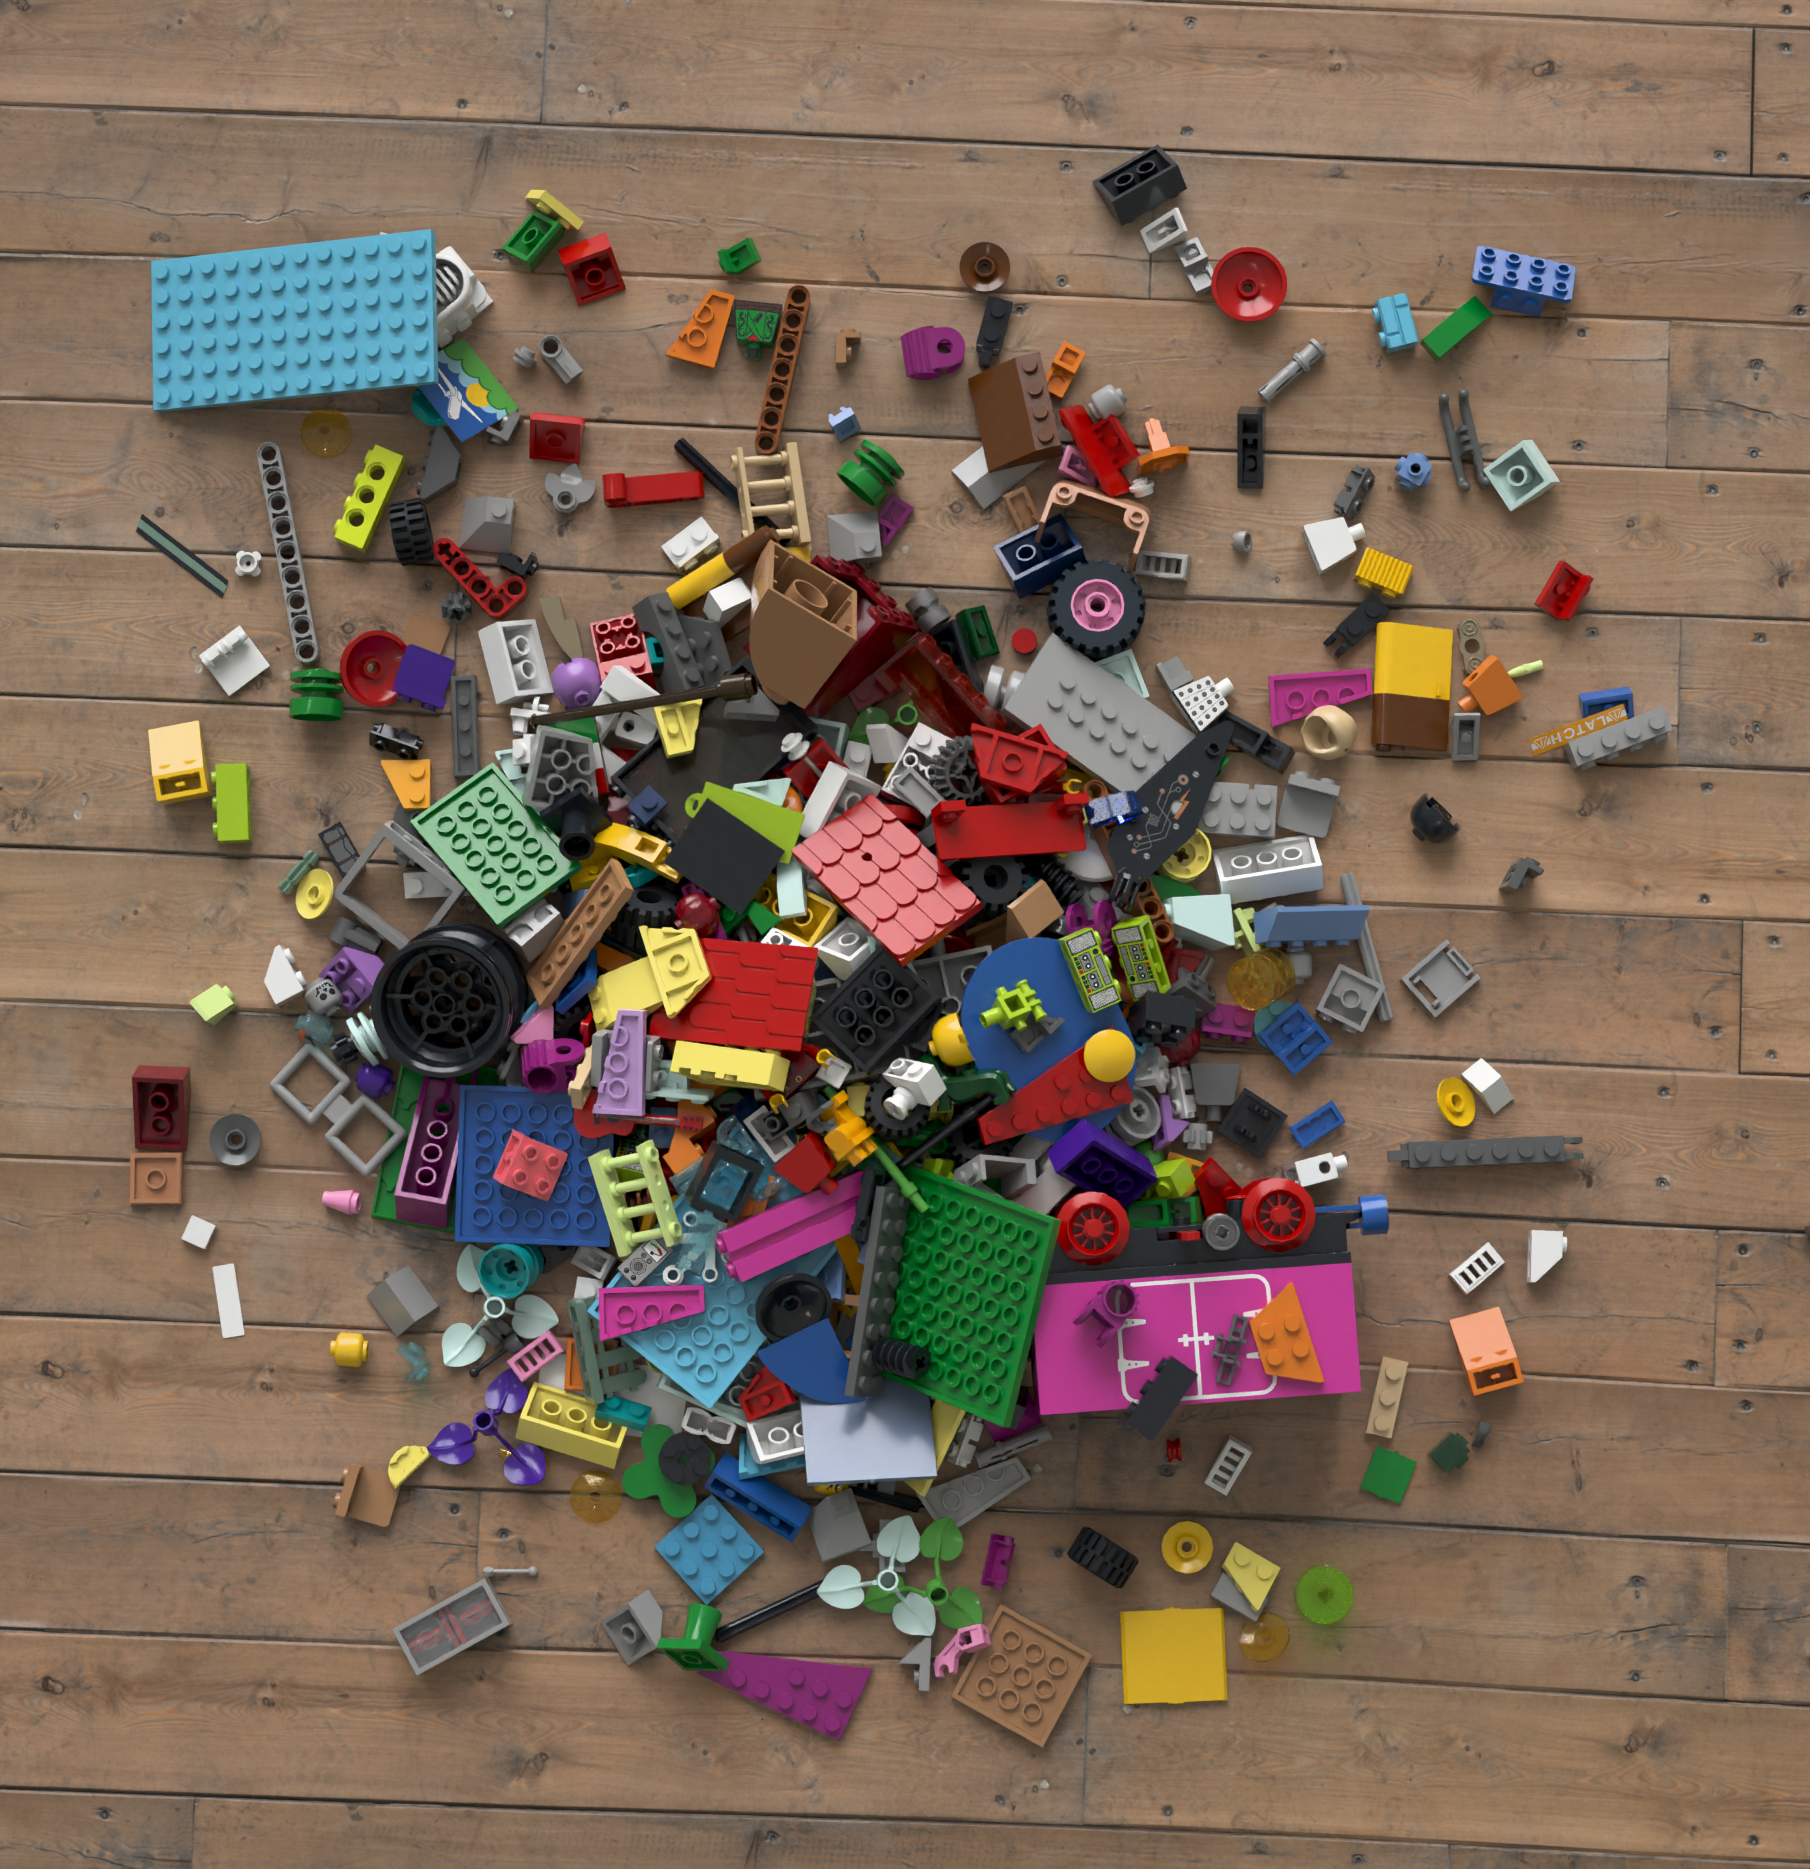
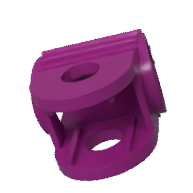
[901,326,965,380]
[1065,900,1118,960]
[521,1038,585,1094]
[1073,1280,1140,1348]

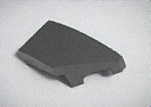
[1008,1016,1065,1054]

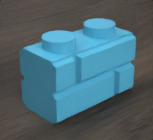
[1372,293,1419,353]

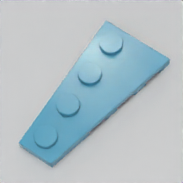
[739,1433,805,1480]

